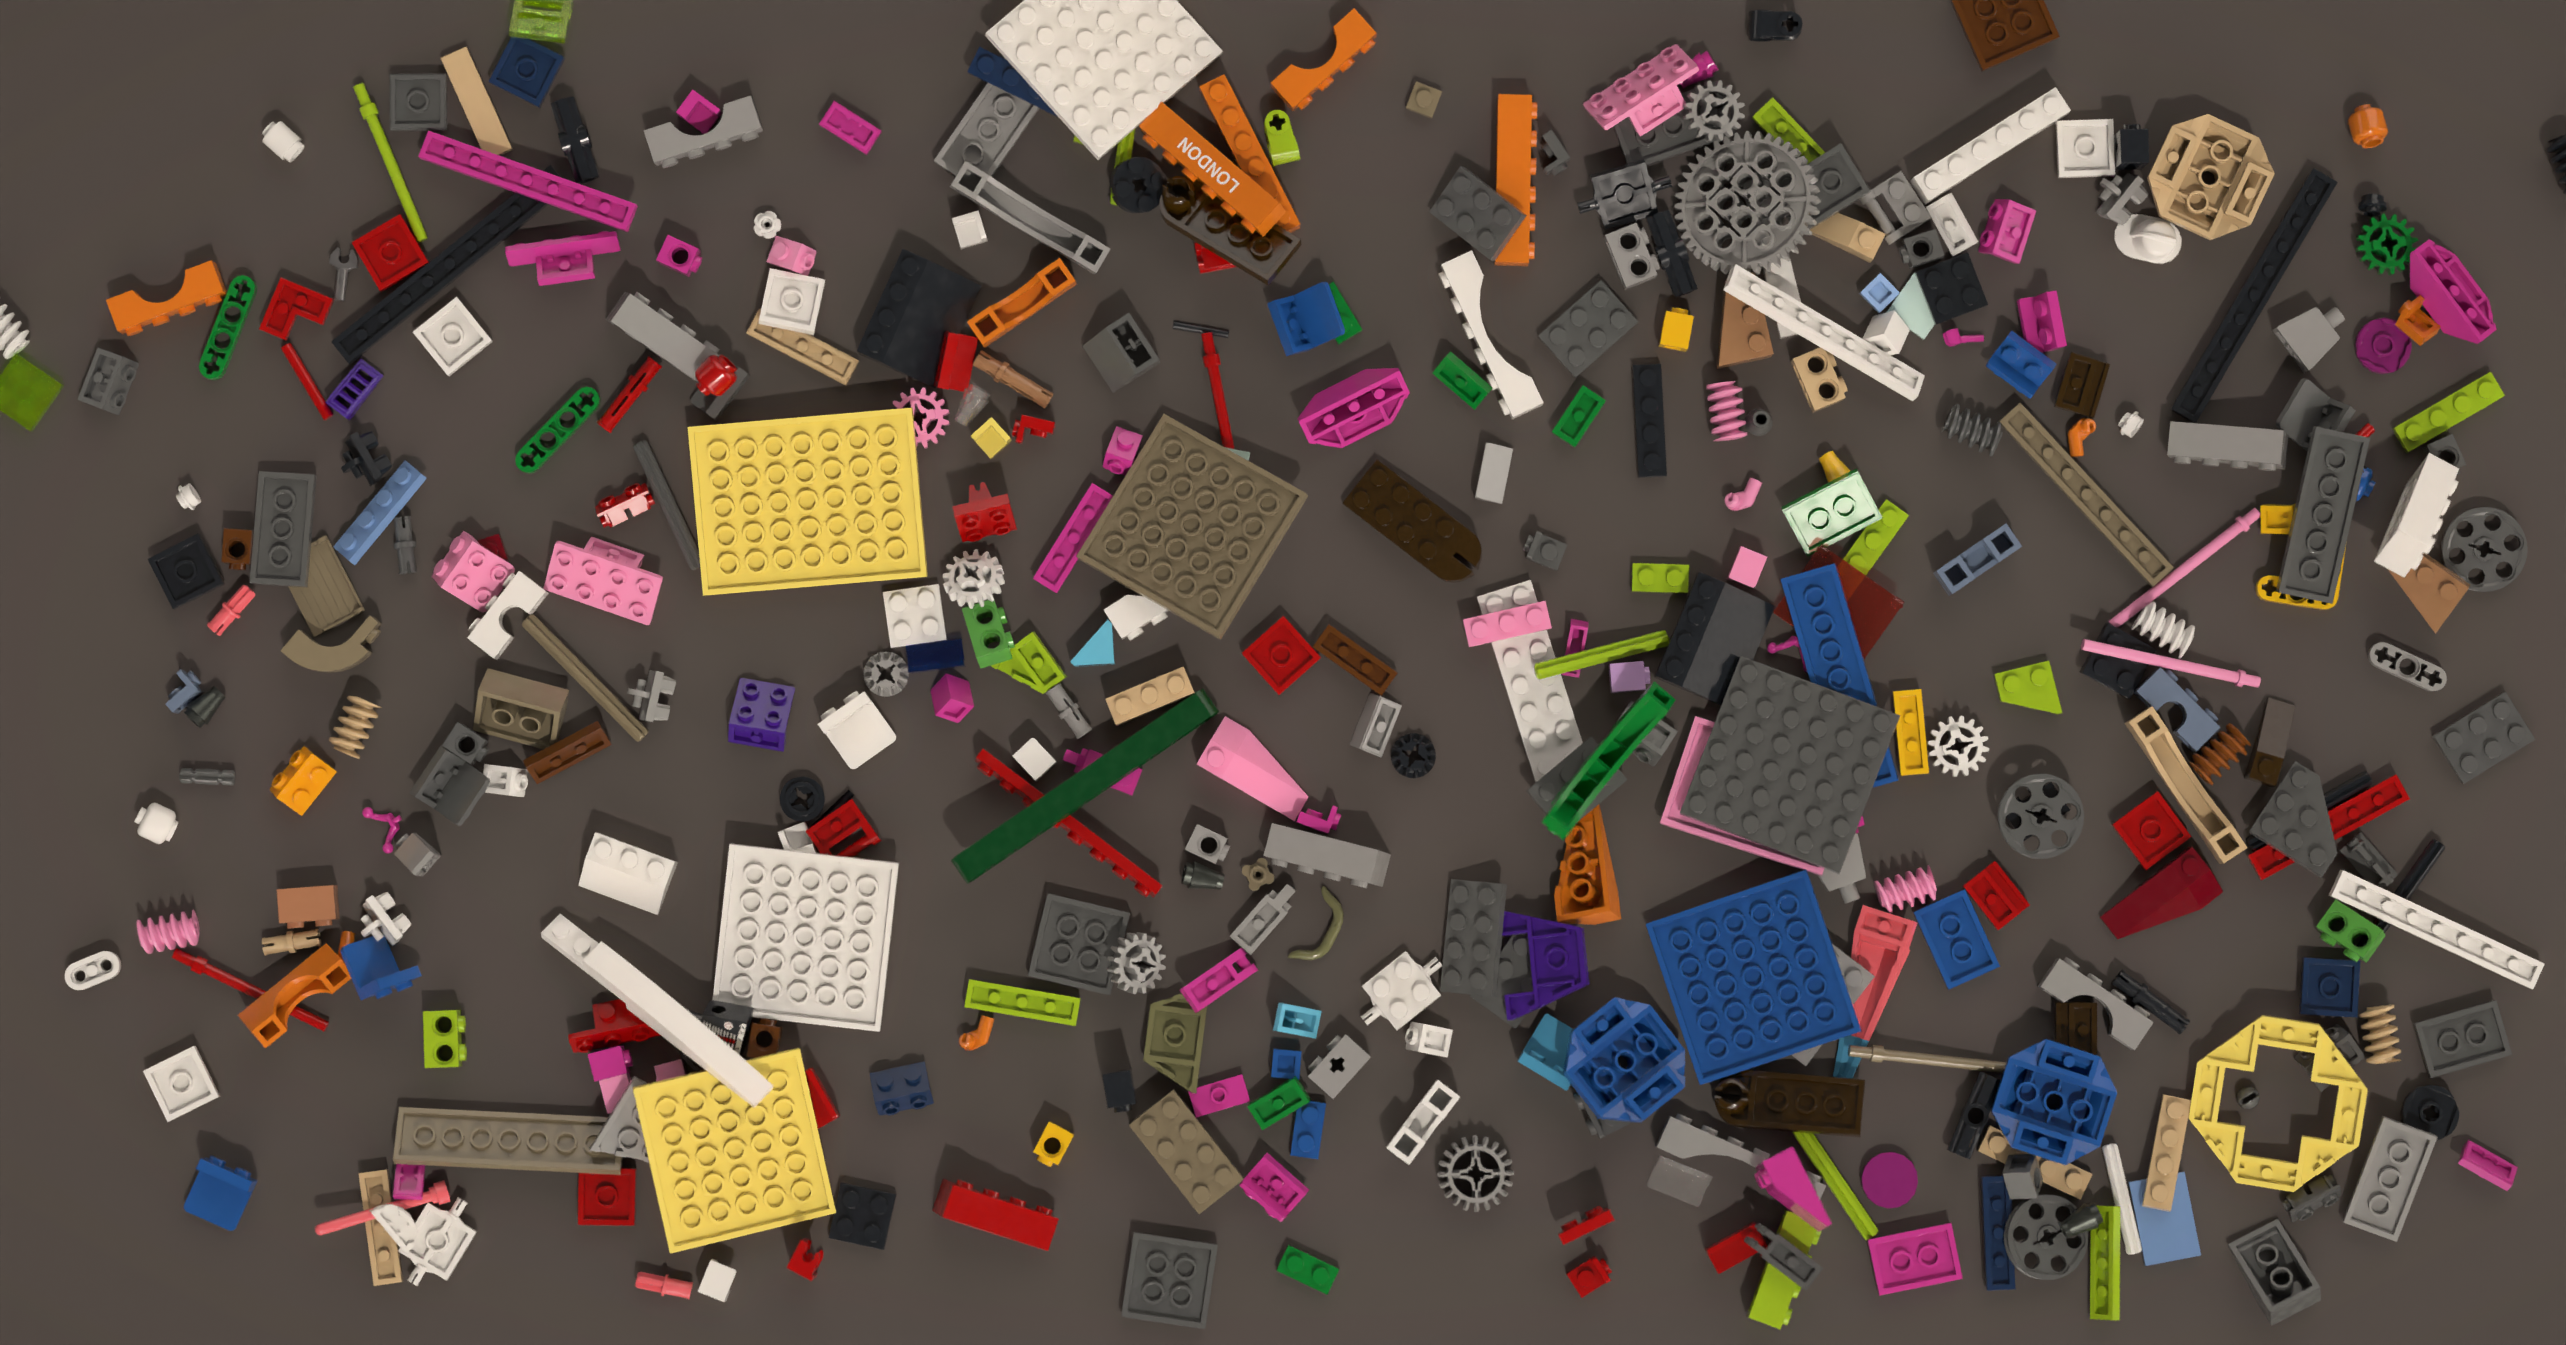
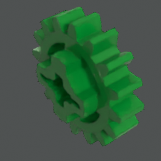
[2356,214,2418,275]

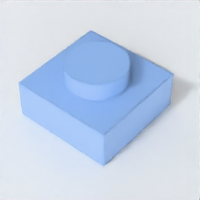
[1859,273,1900,313]

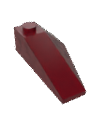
[2100,847,2223,939]

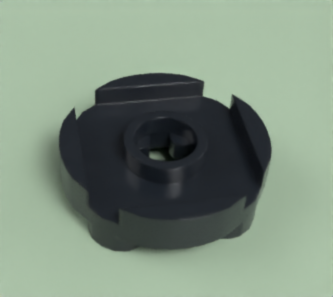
[1110,157,1167,213]
[2401,1085,2459,1141]

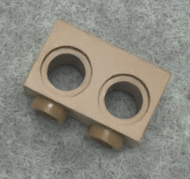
[1790,347,1848,413]

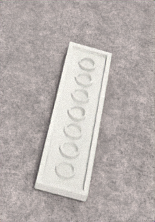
[1477,580,1583,782]

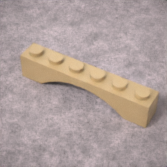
[2125,706,2247,864]

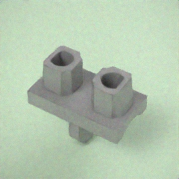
[2096,173,2148,225]
[627,670,676,722]

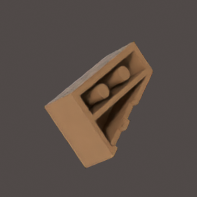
[1716,272,1774,369]
[2388,552,2470,634]

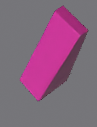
[1562,619,1588,678]

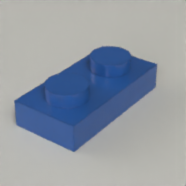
[1290,1101,1326,1159]

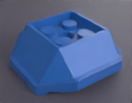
[1563,997,1685,1123]
[1991,1039,2117,1165]

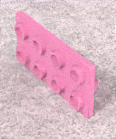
[1583,44,1699,137]
[544,537,663,625]

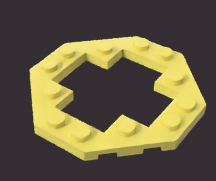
[2189,1015,2368,1192]

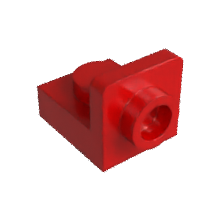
[1012,415,1056,445]
[1566,1255,1612,1298]

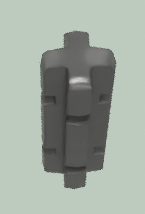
[179,768,236,786]

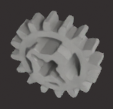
[1683,80,1745,142]
[1107,932,1166,994]

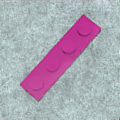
[1033,483,1113,594]

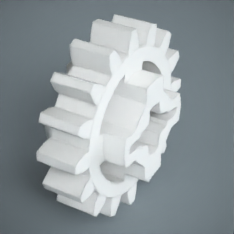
[943,549,1005,609]
[1927,716,1989,777]

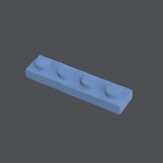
[333,460,427,565]

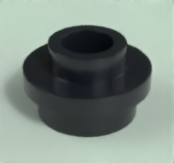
[2358,194,2387,217]

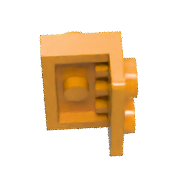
[270,746,337,816]

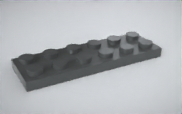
[2276,426,2370,604]

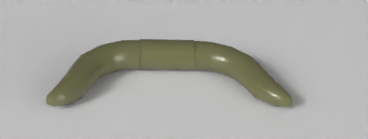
[1288,886,1344,960]

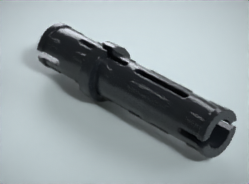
[2111,970,2190,1035]

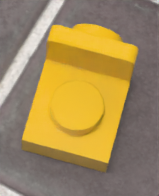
[2260,503,2296,534]

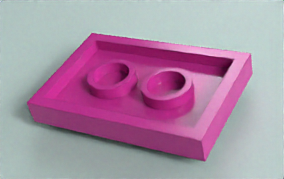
[1867,1223,1963,1296]

